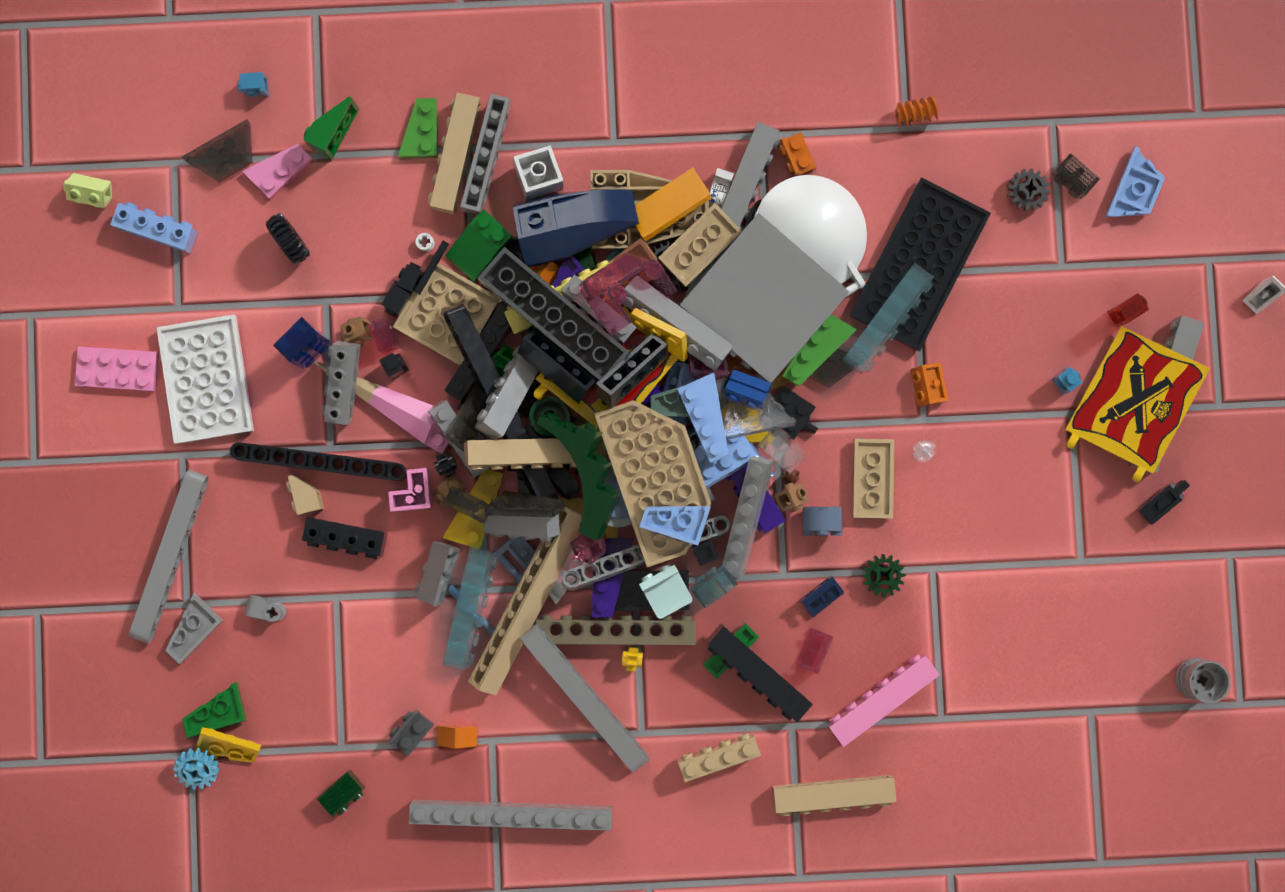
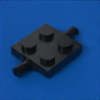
[761,386,818,440]

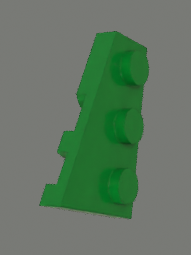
[182,682,247,738]

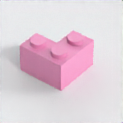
[388,468,433,512]

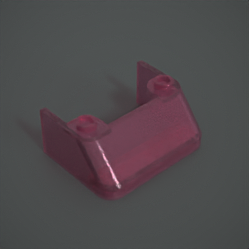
[580,253,678,336]

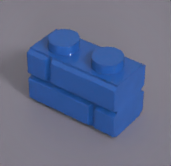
[725,370,771,410]

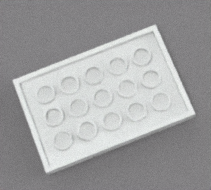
[157,314,254,444]

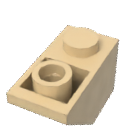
[287,475,324,515]

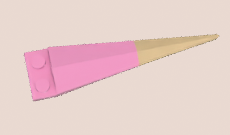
[314,362,463,453]

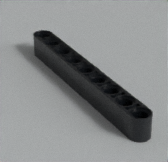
[230,442,408,481]

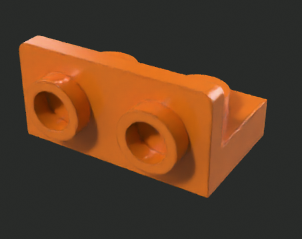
[778,132,817,177]
[911,362,949,407]

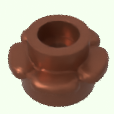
[781,467,800,484]

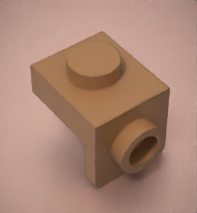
[432,474,466,508]

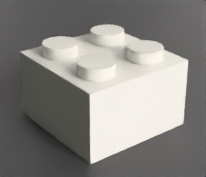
[513,145,563,201]

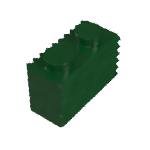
[317,770,366,817]

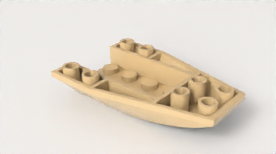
[590,170,709,249]

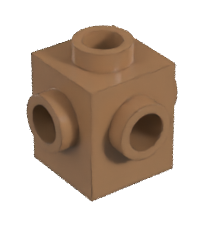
[340,316,375,347]
[774,482,809,513]

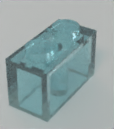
[690,565,738,608]

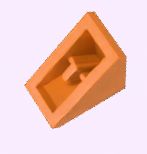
[437,725,478,749]

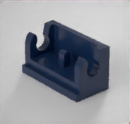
[799,576,844,618]

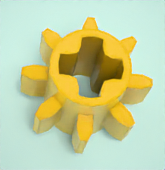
[622,647,643,672]

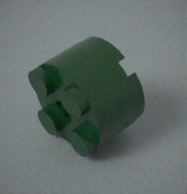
[529,396,570,439]

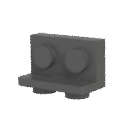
[388,709,434,756]

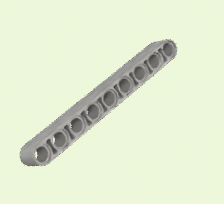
[129,470,209,644]
[561,516,730,591]
[521,624,650,772]

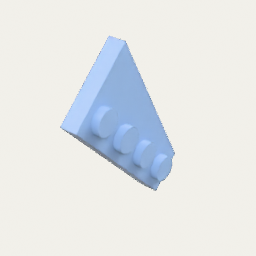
[677,373,729,463]

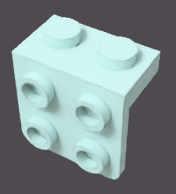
[639,564,692,619]

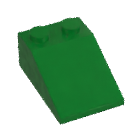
[303,97,359,160]
[445,209,514,282]

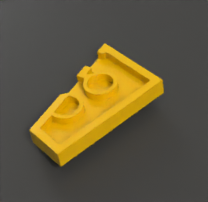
[631,308,688,362]
[194,727,261,763]

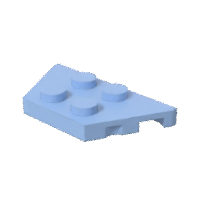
[1105,146,1165,217]

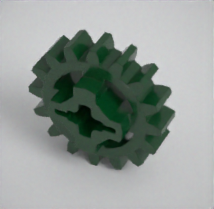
[861,554,906,597]

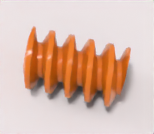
[895,96,938,128]

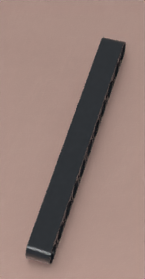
[443,304,558,508]

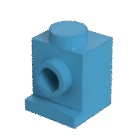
[237,72,269,97]
[1052,367,1083,394]

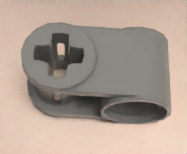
[244,595,286,622]

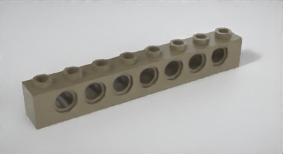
[536,615,696,645]

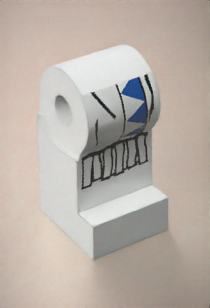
[709,168,734,209]

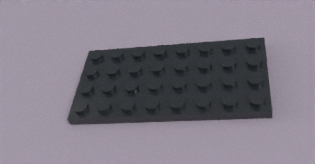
[849,177,991,352]

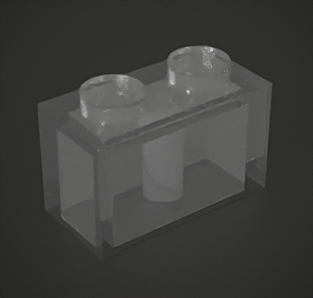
[757,428,806,474]

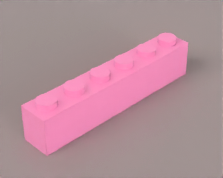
[827,654,940,747]

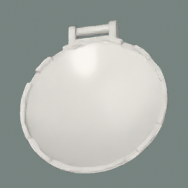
[754,175,867,298]

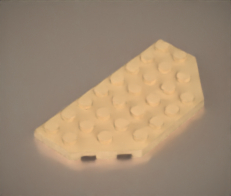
[594,400,711,567]

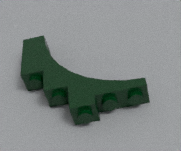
[537,413,620,541]

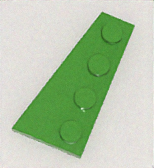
[782,314,857,387]

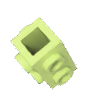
[63,173,113,208]

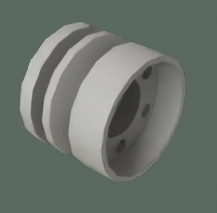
[1175,658,1231,704]

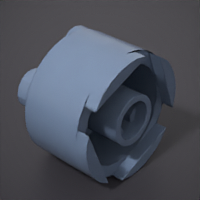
[802,506,842,536]

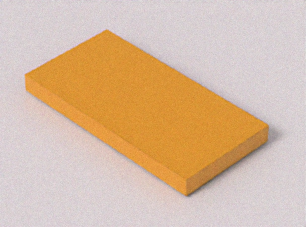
[635,167,712,242]

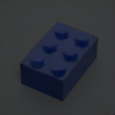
[273,317,331,369]

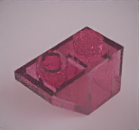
[368,318,400,353]
[570,533,608,564]

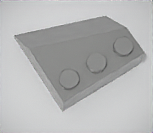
[415,541,461,607]

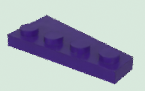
[592,538,634,618]

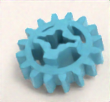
[173,748,219,790]

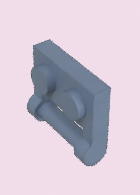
[492,536,536,585]

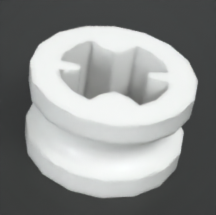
[416,233,435,252]

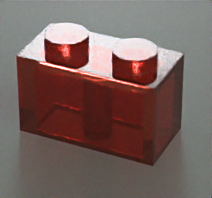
[1107,293,1149,328]

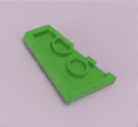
[398,98,438,158]

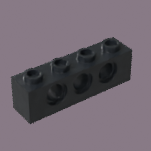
[596,333,668,408]

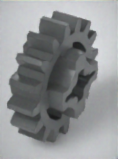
[1006,168,1051,212]

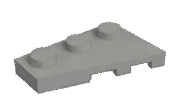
[165,593,224,664]

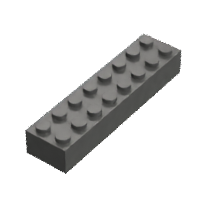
[478,247,629,381]

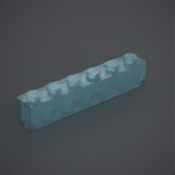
[842,263,934,374]
[442,546,498,670]

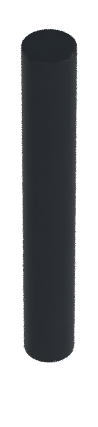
[413,240,449,295]

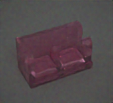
[796,627,833,674]

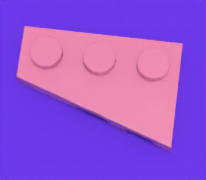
[242,144,313,200]

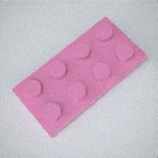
[74,346,159,392]

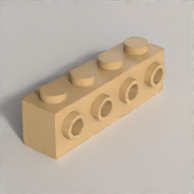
[678,733,761,782]

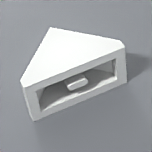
[1243,275,1285,314]

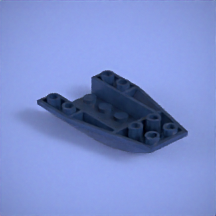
[513,189,639,268]

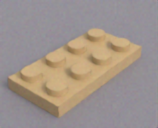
[657,203,742,287]
[852,439,894,519]

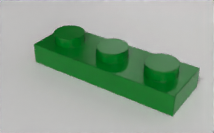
[703,622,759,679]

